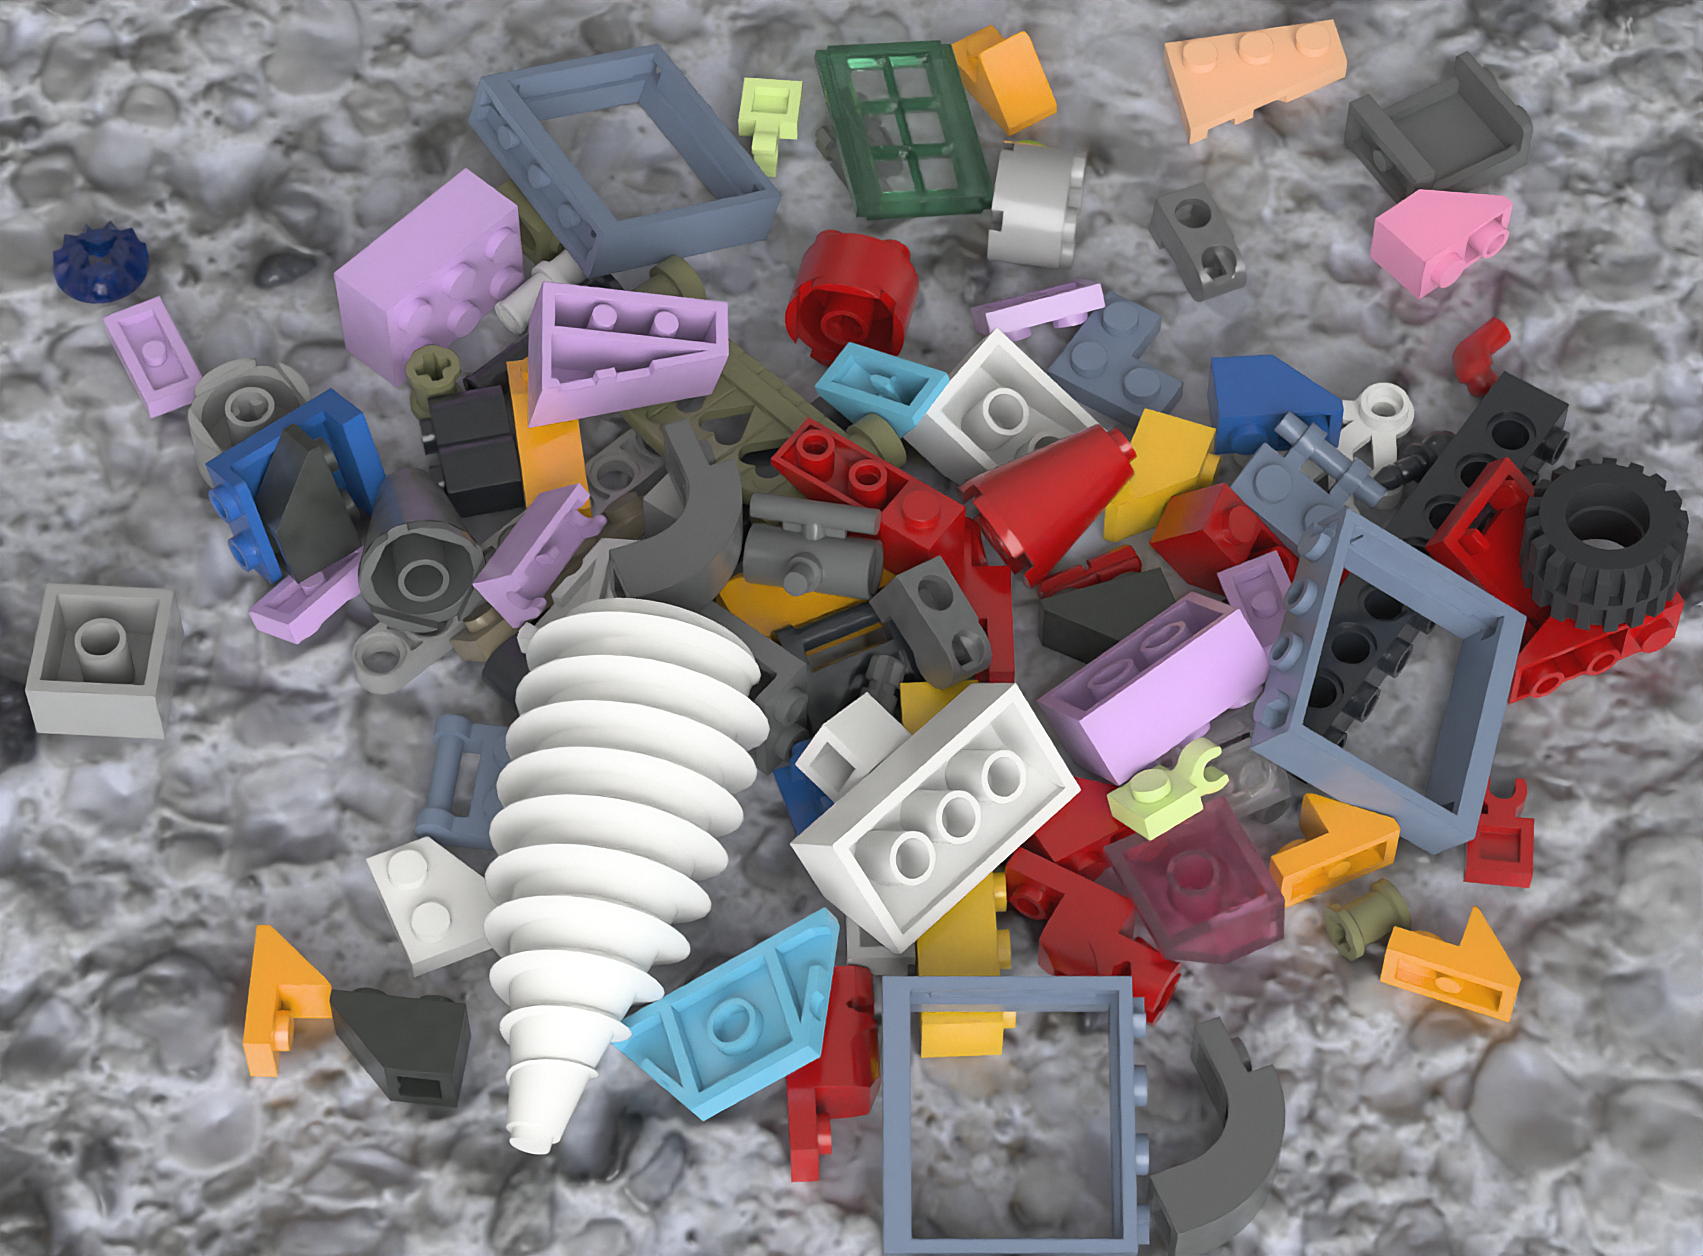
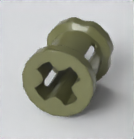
[405,345,463,420]
[1322,878,1412,961]

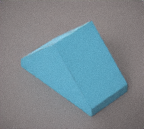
[814,342,950,439]

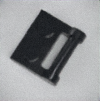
[771,585,927,739]

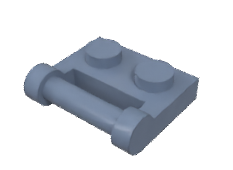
[414,714,511,850]

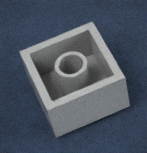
[25,583,184,739]

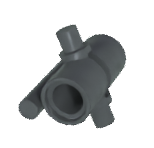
[743,492,884,600]

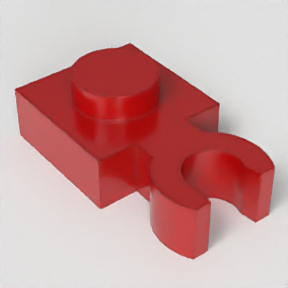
[1463,776,1535,888]

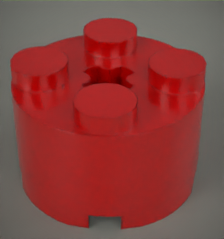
[785,229,919,367]

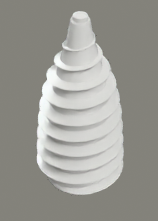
[483,598,770,1154]

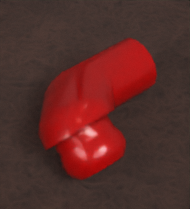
[1452,317,1511,397]

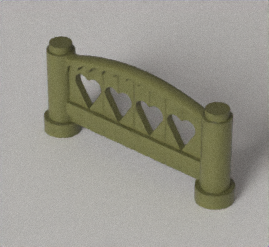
[618,255,906,526]

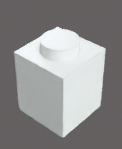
[795,692,912,803]

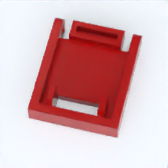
[1424,456,1583,652]

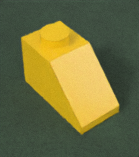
[1103,408,1222,543]

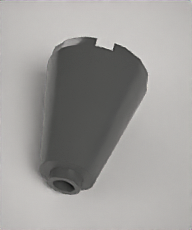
[358,468,486,633]

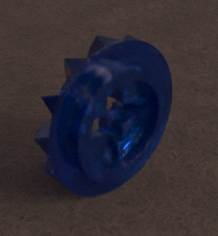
[53,220,150,304]

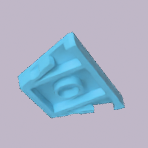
[610,907,840,1121]

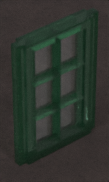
[814,40,994,220]

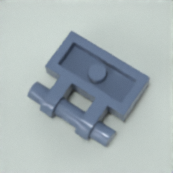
[1229,411,1387,558]

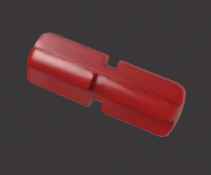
[1037,544,1142,601]

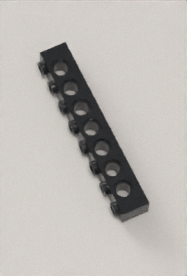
[1241,371,1570,784]

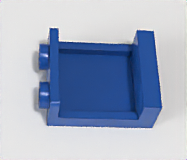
[205,388,386,584]

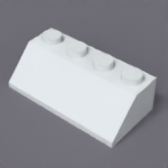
[790,683,1081,954]

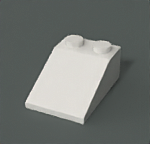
[903,328,1108,485]

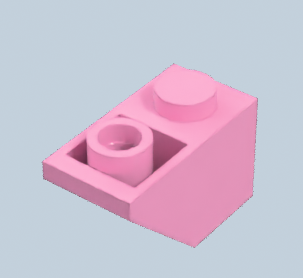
[1370,189,1513,300]

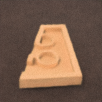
[1163,19,1347,145]

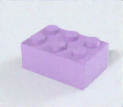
[334,168,525,388]
[1036,591,1271,786]

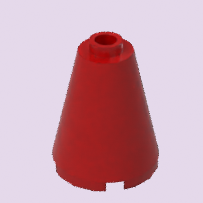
[956,424,1137,589]

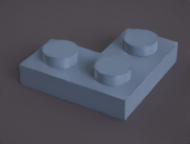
[1047,290,1184,430]

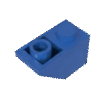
[1207,354,1344,455]

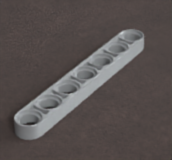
[352,428,668,695]

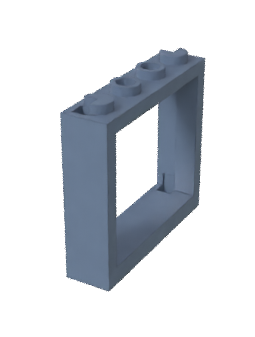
[468,44,782,279]
[1249,507,1527,855]
[882,976,1150,1256]

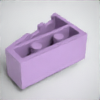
[528,281,729,428]

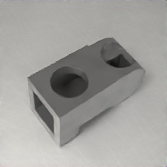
[1149,182,1247,302]
[869,555,992,690]

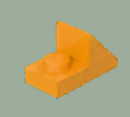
[943,24,1057,137]
[1266,793,1401,911]
[1380,905,1521,1022]
[243,925,333,1077]

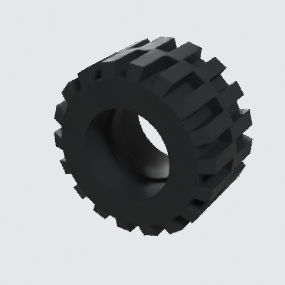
[1519,457,1689,632]

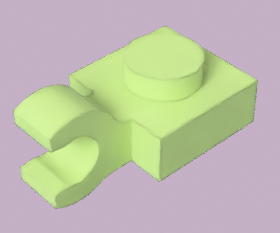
[738,77,803,177]
[1107,737,1229,841]

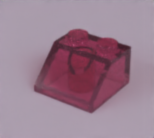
[1104,795,1285,965]

